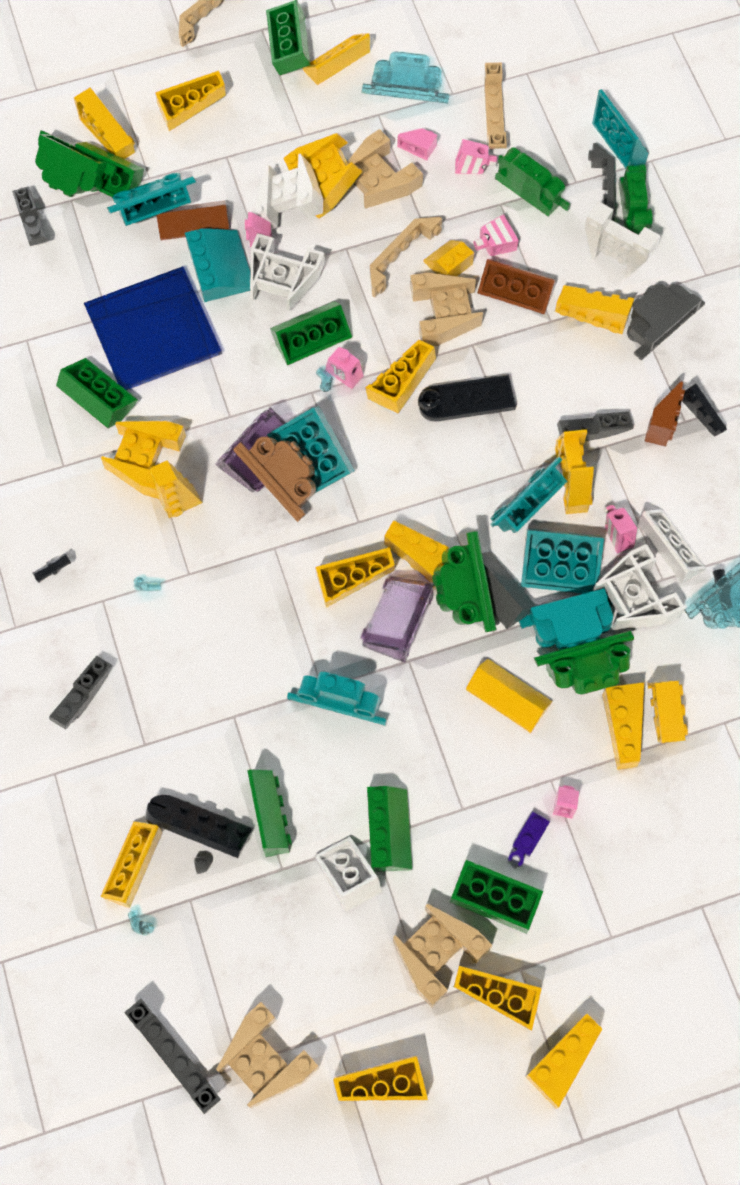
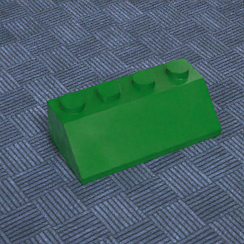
[75,142,144,197]
[270,301,352,365]
[56,358,138,428]
[247,769,292,857]
[367,786,412,872]

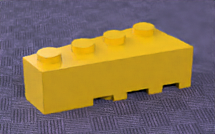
[155,70,226,131]
[384,520,449,583]
[315,547,395,608]
[602,682,644,770]

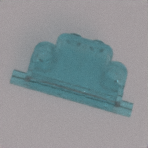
[362,51,449,104]
[684,562,740,629]

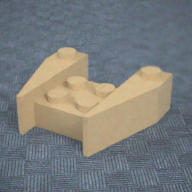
[347,129,423,209]
[410,273,483,346]
[393,904,493,1008]
[216,1002,319,1108]

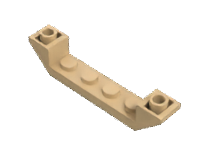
[179,0,224,47]
[484,62,507,149]
[370,217,442,298]

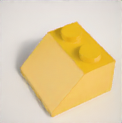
[423,240,474,277]

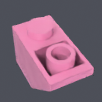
[245,212,272,247]

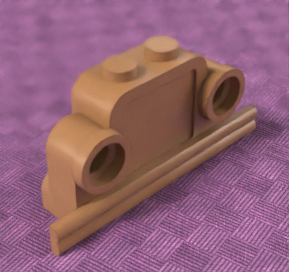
[233,437,316,522]

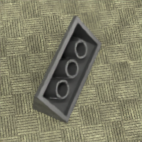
[482,552,536,629]

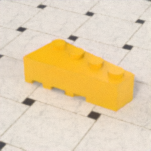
[73,87,135,159]
[555,285,634,334]
[365,340,436,414]
[150,460,203,518]
[453,966,542,1031]
[526,1014,602,1109]
[333,1055,428,1101]

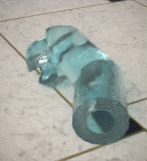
[316,367,333,392]
[133,577,161,591]
[127,910,154,936]

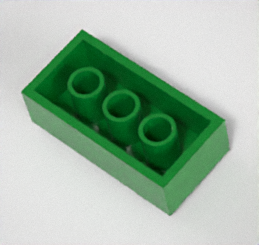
[266,0,310,75]
[450,860,544,934]

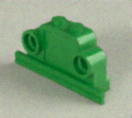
[35,130,117,197]
[495,147,571,217]
[618,164,653,235]
[432,531,497,632]
[534,631,634,695]

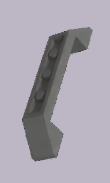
[588,143,615,221]
[124,998,221,1114]

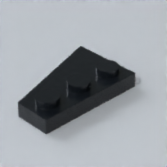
[682,384,727,437]

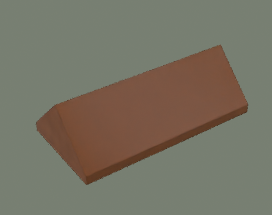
[156,200,229,241]
[477,259,555,315]

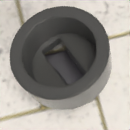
[194,857,210,874]

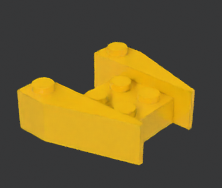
[283,133,362,219]
[101,421,186,499]
[555,430,594,514]

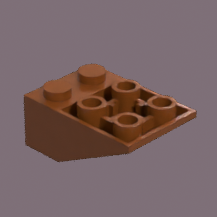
[644,381,685,447]

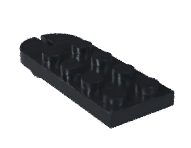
[418,375,516,422]
[145,795,253,858]

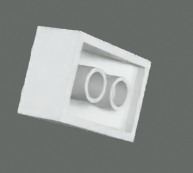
[315,837,382,912]

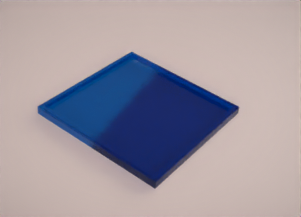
[84,266,222,390]

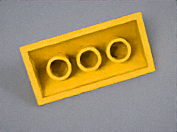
[302,33,370,86]
[466,658,553,733]
[100,821,162,909]

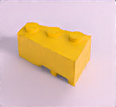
[647,680,688,743]

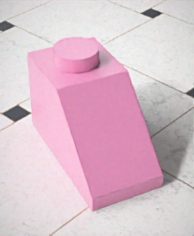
[397,128,437,160]
[553,785,579,819]

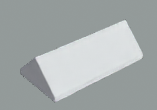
[638,509,706,584]

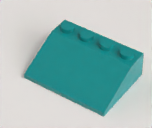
[592,89,648,169]
[185,228,251,302]
[267,406,355,494]
[521,528,604,594]

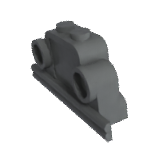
[627,284,705,360]

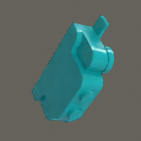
[107,173,196,226]
[490,457,568,533]
[519,588,613,650]
[287,672,387,726]

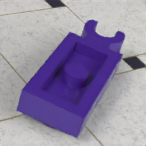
[508,812,550,867]

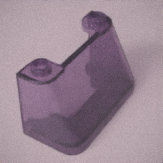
[215,407,286,492]
[360,576,435,663]

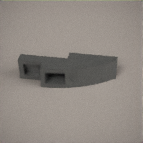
[12,186,47,246]
[557,412,634,441]
[49,655,112,730]

